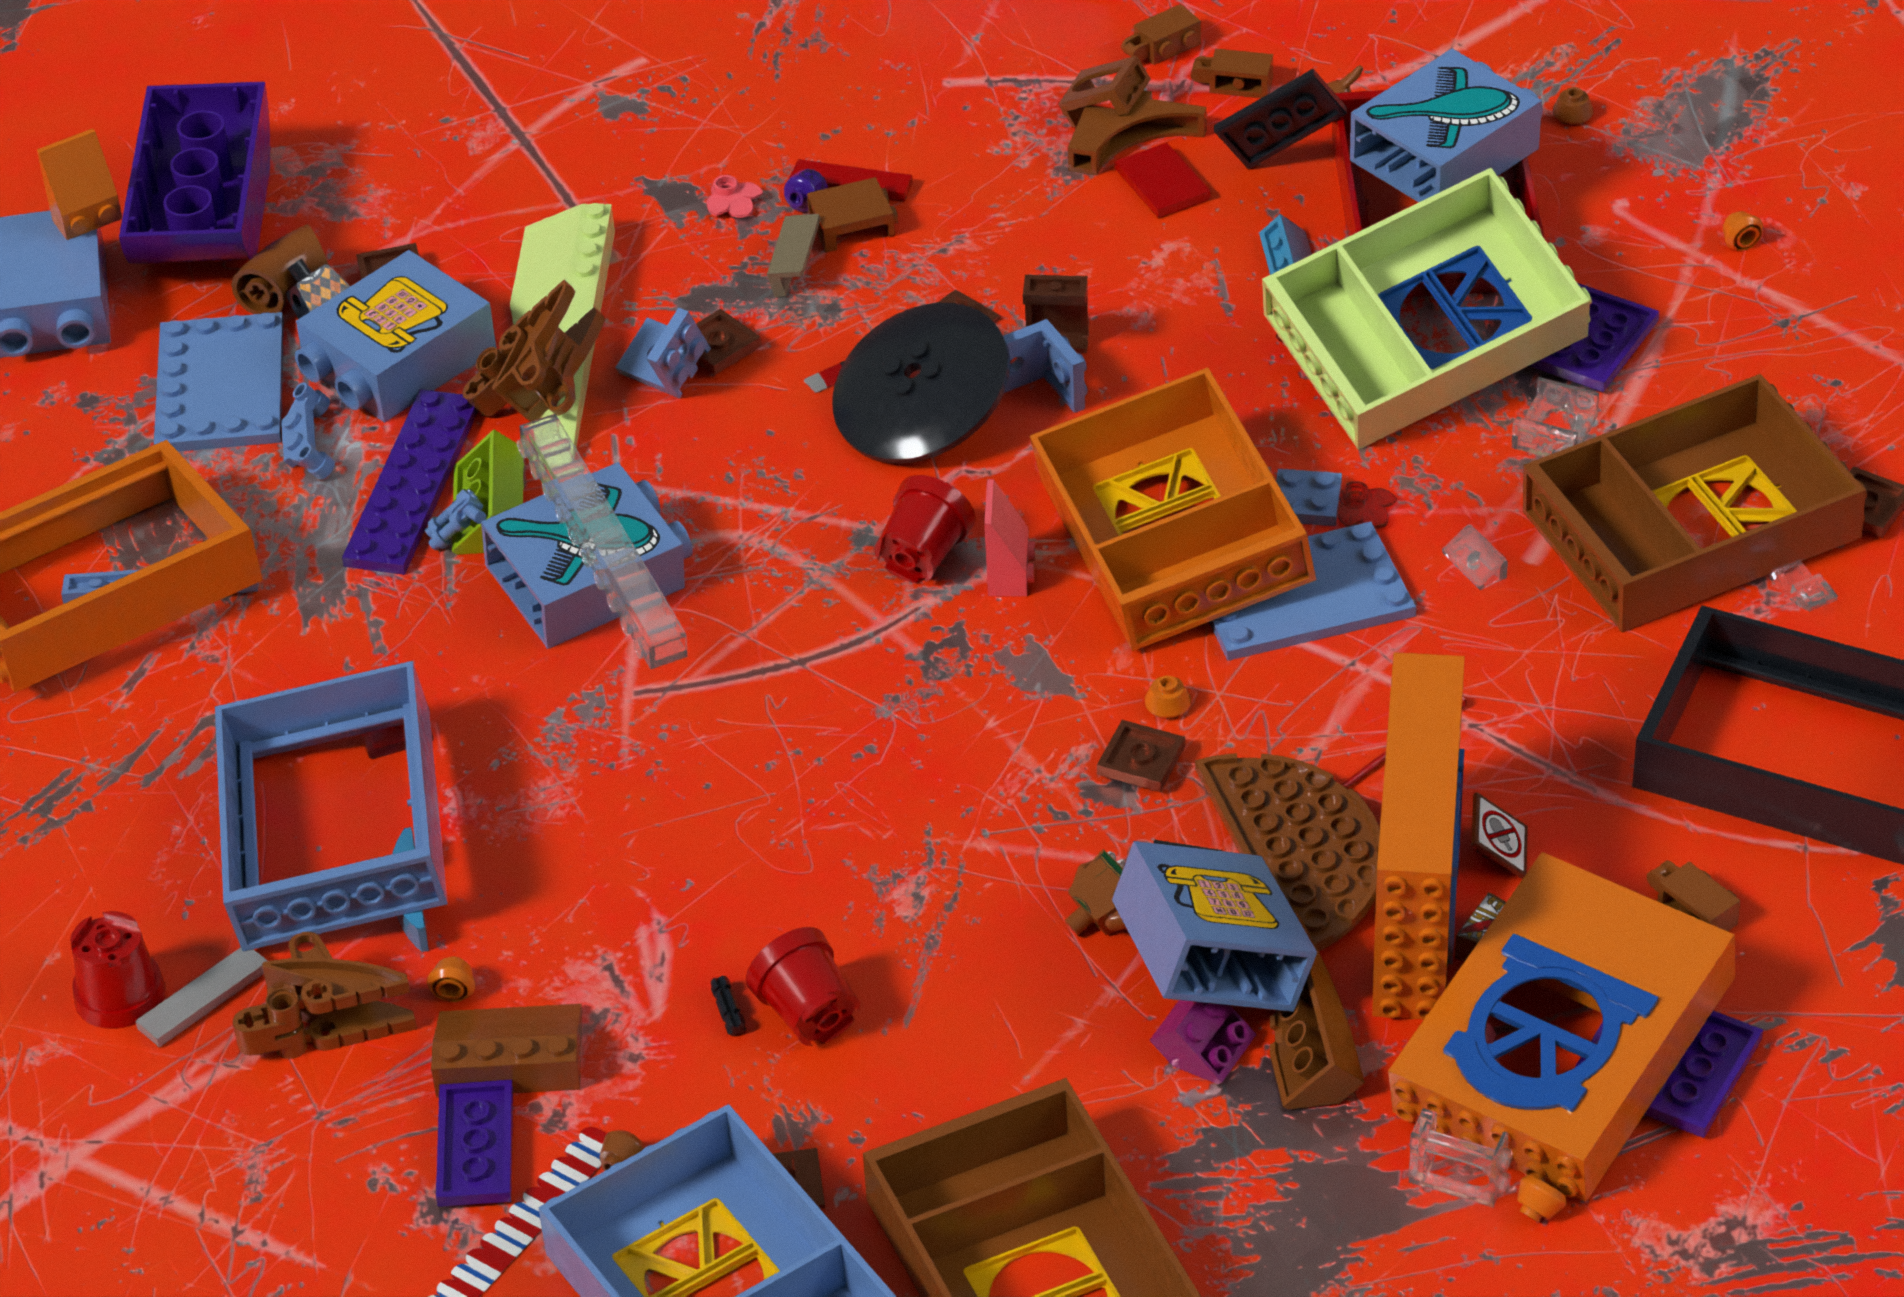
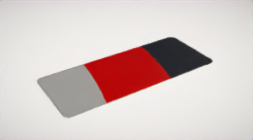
[804,361,844,393]

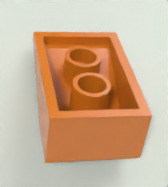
[37,128,122,240]

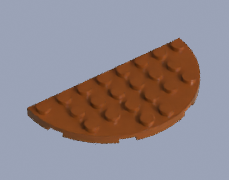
[1195,753,1380,951]

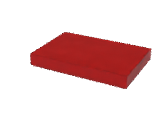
[1115,142,1211,218]

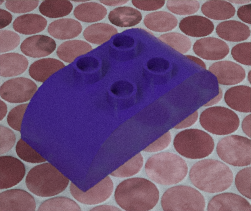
[119,82,270,264]

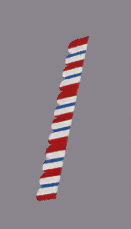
[428,1127,607,1297]

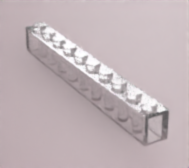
[517,414,688,669]

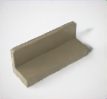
[767,214,821,297]

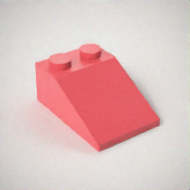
[985,479,1035,596]

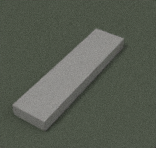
[136,947,267,1047]

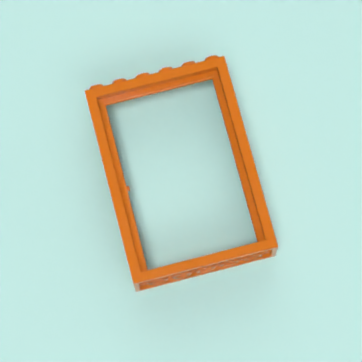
[0,440,263,693]

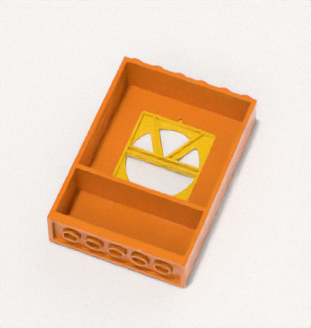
[1030,368,1316,651]

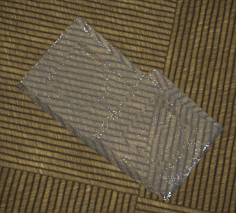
[1769,559,1838,612]

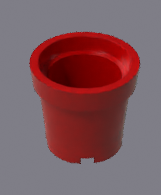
[874,475,976,583]
[70,911,166,1029]
[745,927,860,1046]

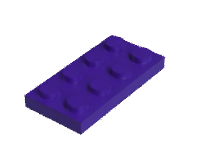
[436,1080,513,1207]

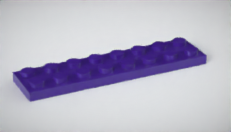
[342,389,478,575]

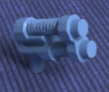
[425,489,486,551]

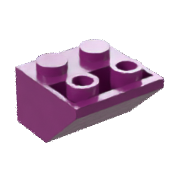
[1150,1000,1257,1084]

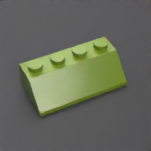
[452,429,524,555]

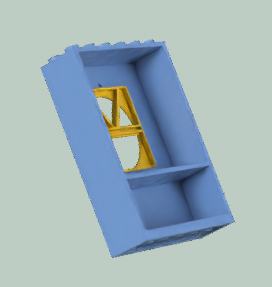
[538,1104,896,1297]

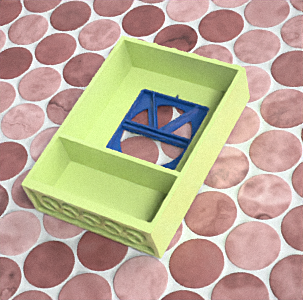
[1262,168,1592,450]

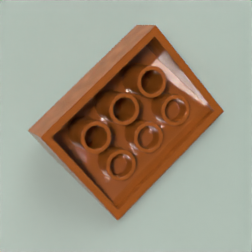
[431,1003,582,1098]

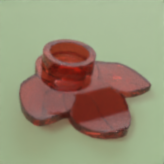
[1337,481,1397,529]

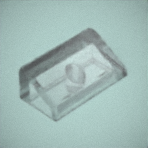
[1442,524,1508,590]

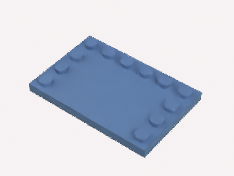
[154,312,284,452]
[1209,522,1416,661]

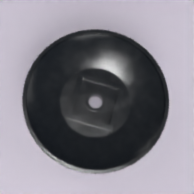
[832,303,1010,464]

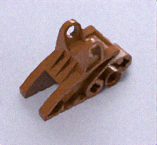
[462,280,605,424]
[233,932,417,1059]

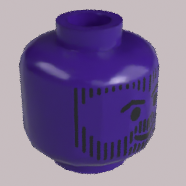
[784,168,828,212]

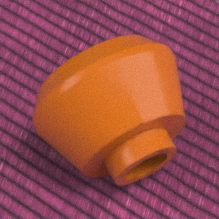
[1723,211,1763,251]
[1145,675,1191,719]
[427,956,475,1002]
[1517,1175,1566,1222]

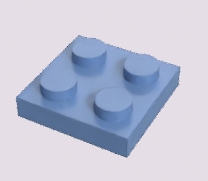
[1276,469,1342,526]

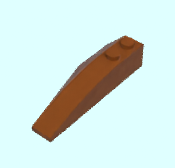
[1270,912,1365,1110]

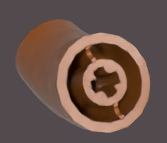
[231,224,329,314]

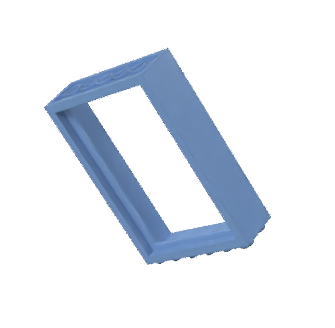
[215,661,448,951]

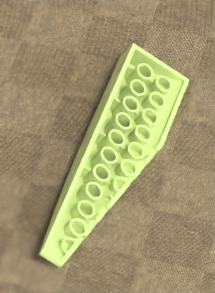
[510,203,615,474]

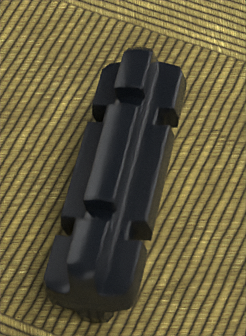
[710,975,746,1036]

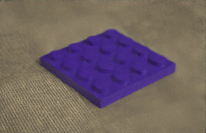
[1529,283,1659,393]
[1574,1011,1763,1138]

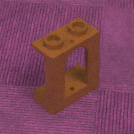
[1058,56,1151,128]

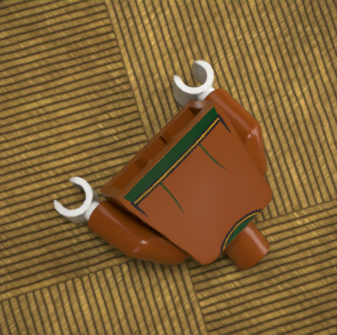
[1064,849,1127,936]

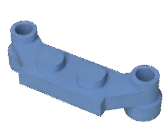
[281,382,335,480]

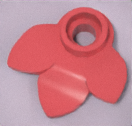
[706,175,763,218]

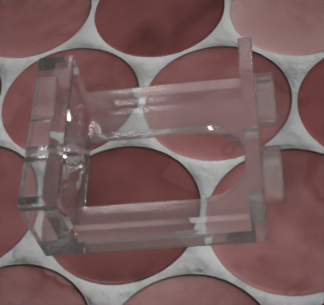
[1511,377,1599,457]
[1409,1108,1512,1208]

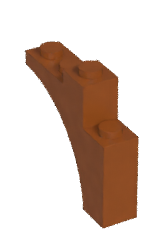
[1068,90,1207,175]

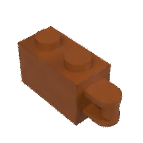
[1121,4,1201,65]
[1190,49,1273,98]
[1647,860,1740,931]

